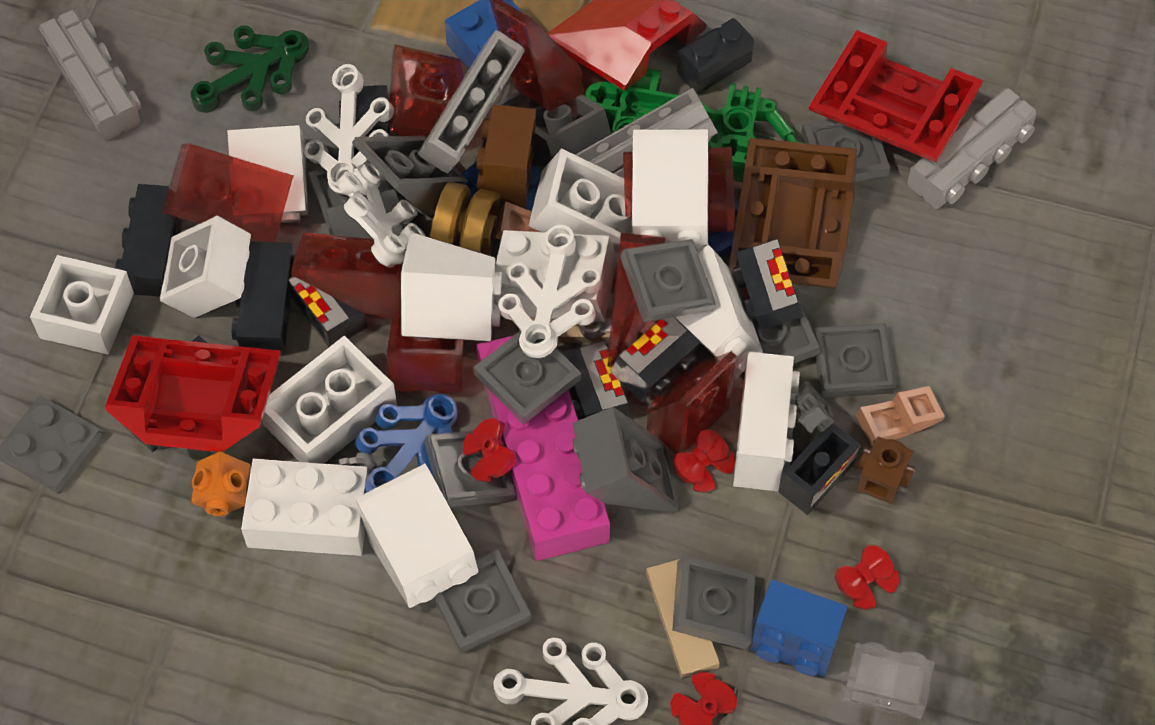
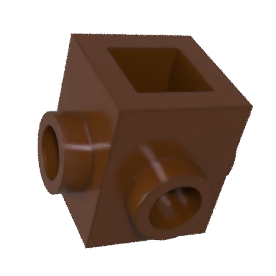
[857,436,915,504]

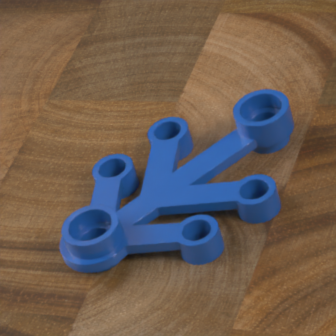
[356,394,458,492]

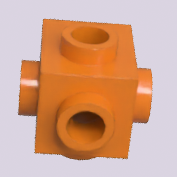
[191,451,251,516]

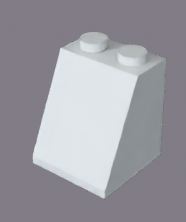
[227,125,308,225]
[632,129,708,246]
[401,234,502,341]
[675,245,763,378]
[355,464,479,608]

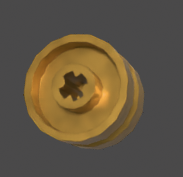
[430,181,501,256]

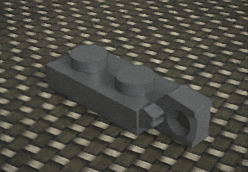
[795,381,835,433]

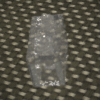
[842,642,935,719]

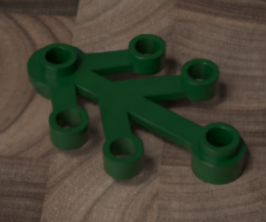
[190,25,309,113]

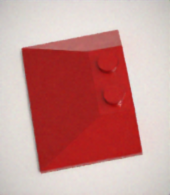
[543,0,707,91]
[809,30,983,163]
[105,335,281,452]

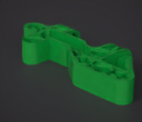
[586,68,803,182]

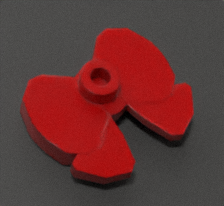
[463,418,516,482]
[672,429,735,493]
[834,545,899,610]
[670,672,737,725]

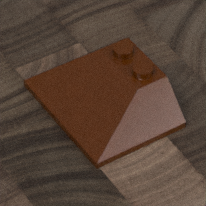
[729,138,857,289]

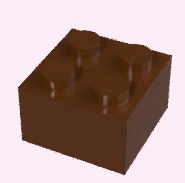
[477,104,536,209]

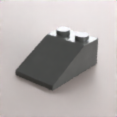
[494,75,611,168]
[352,136,468,215]
[573,407,679,513]

